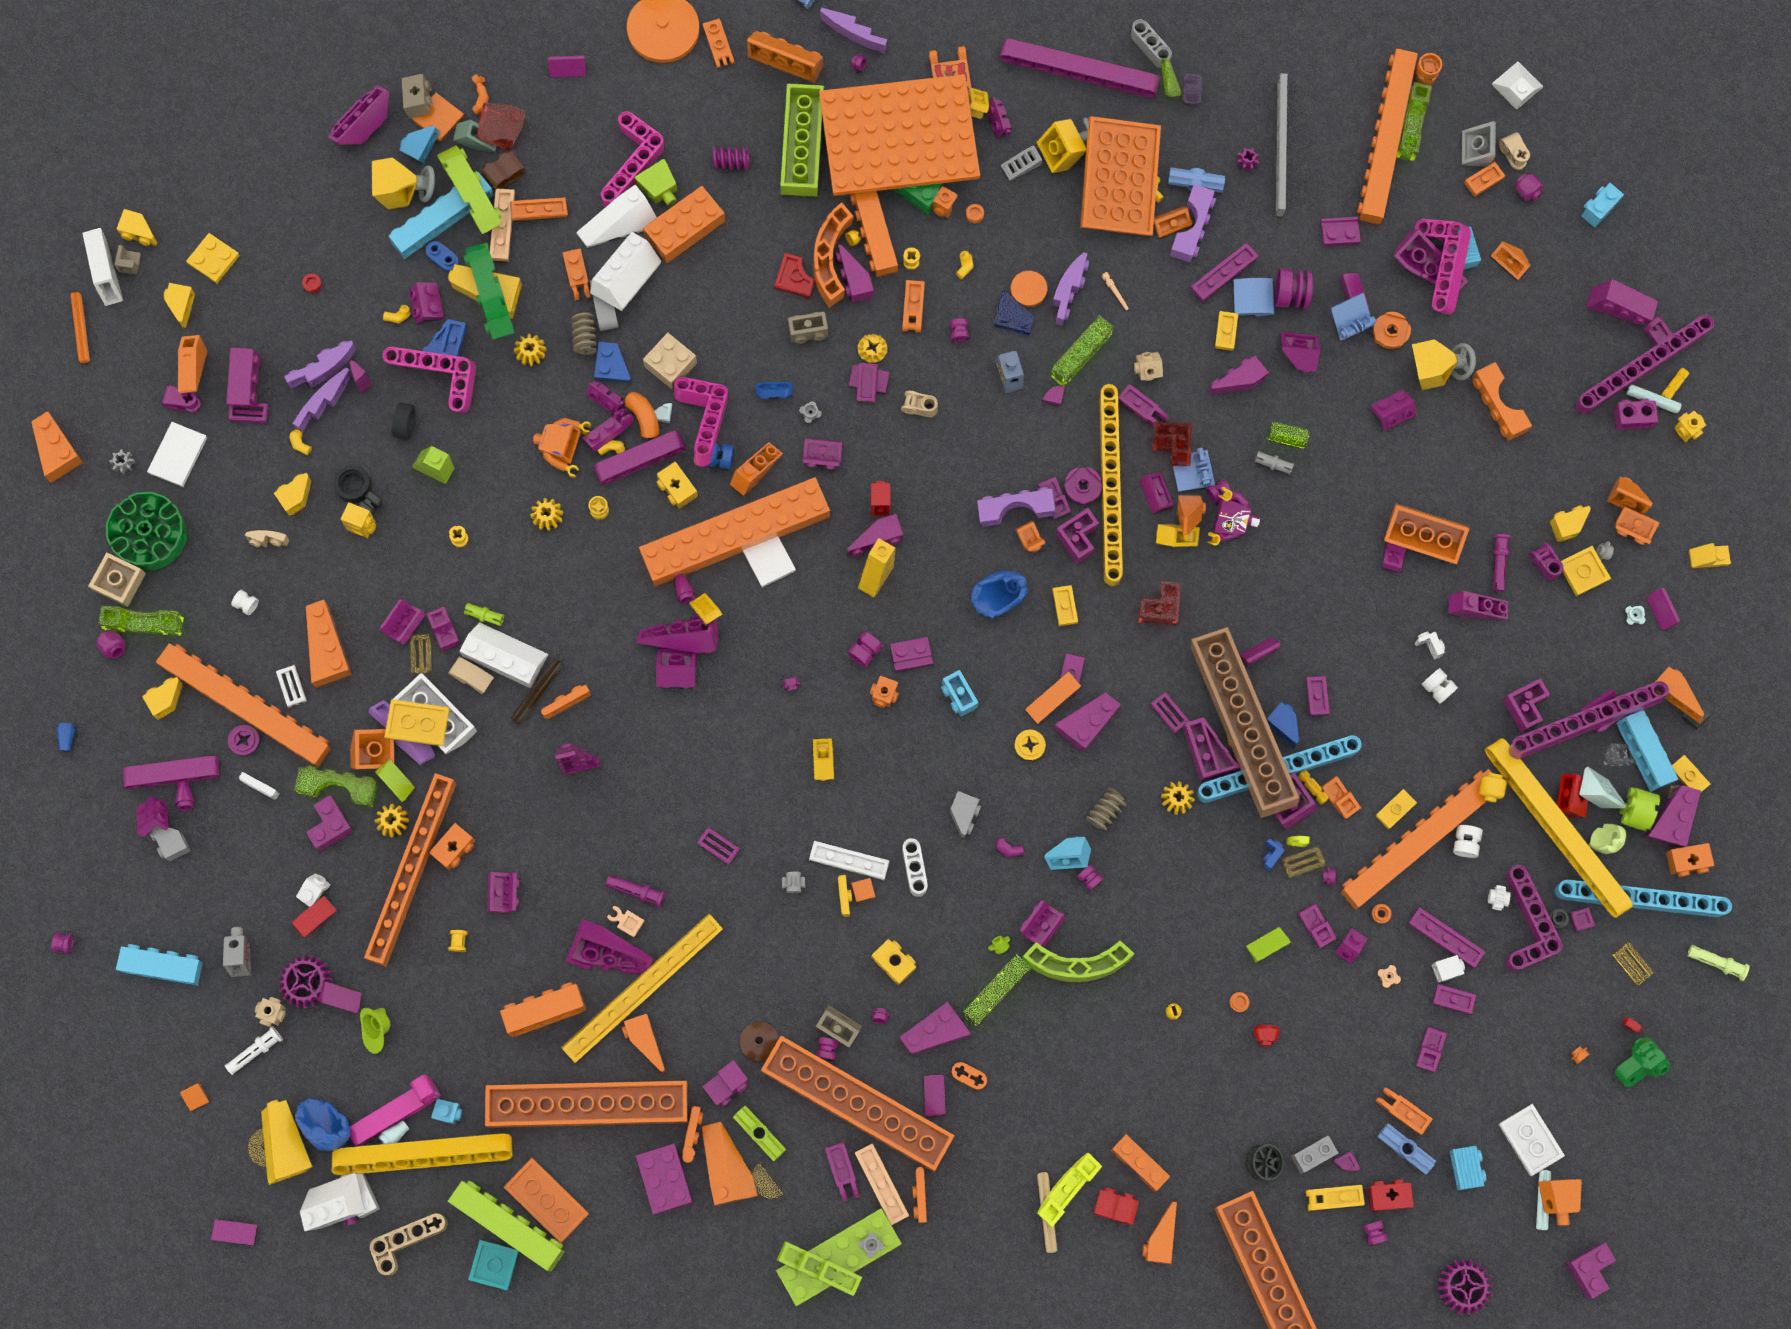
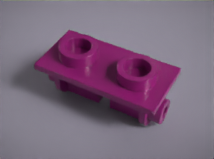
[987,97,1012,139]
[586,381,625,415]

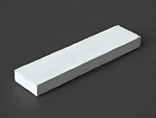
[809,841,889,880]

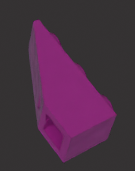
[835,244,874,302]
[1209,356,1269,395]
[848,514,903,557]
[1448,591,1508,620]

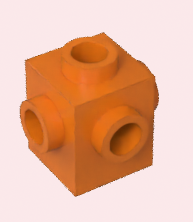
[870,676,899,708]

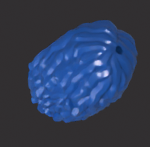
[971,570,1028,619]
[295,1098,350,1151]

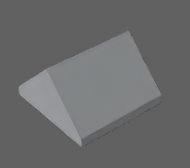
[1462,121,1496,167]

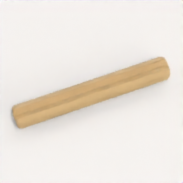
[1037,1172,1057,1253]

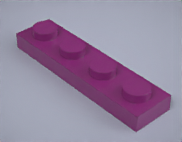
[1190,243,1259,302]
[1408,907,1485,969]

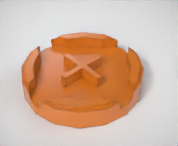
[1010,271,1048,308]

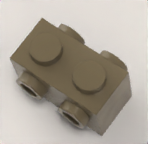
[788,312,828,344]

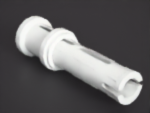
[225,1026,283,1075]

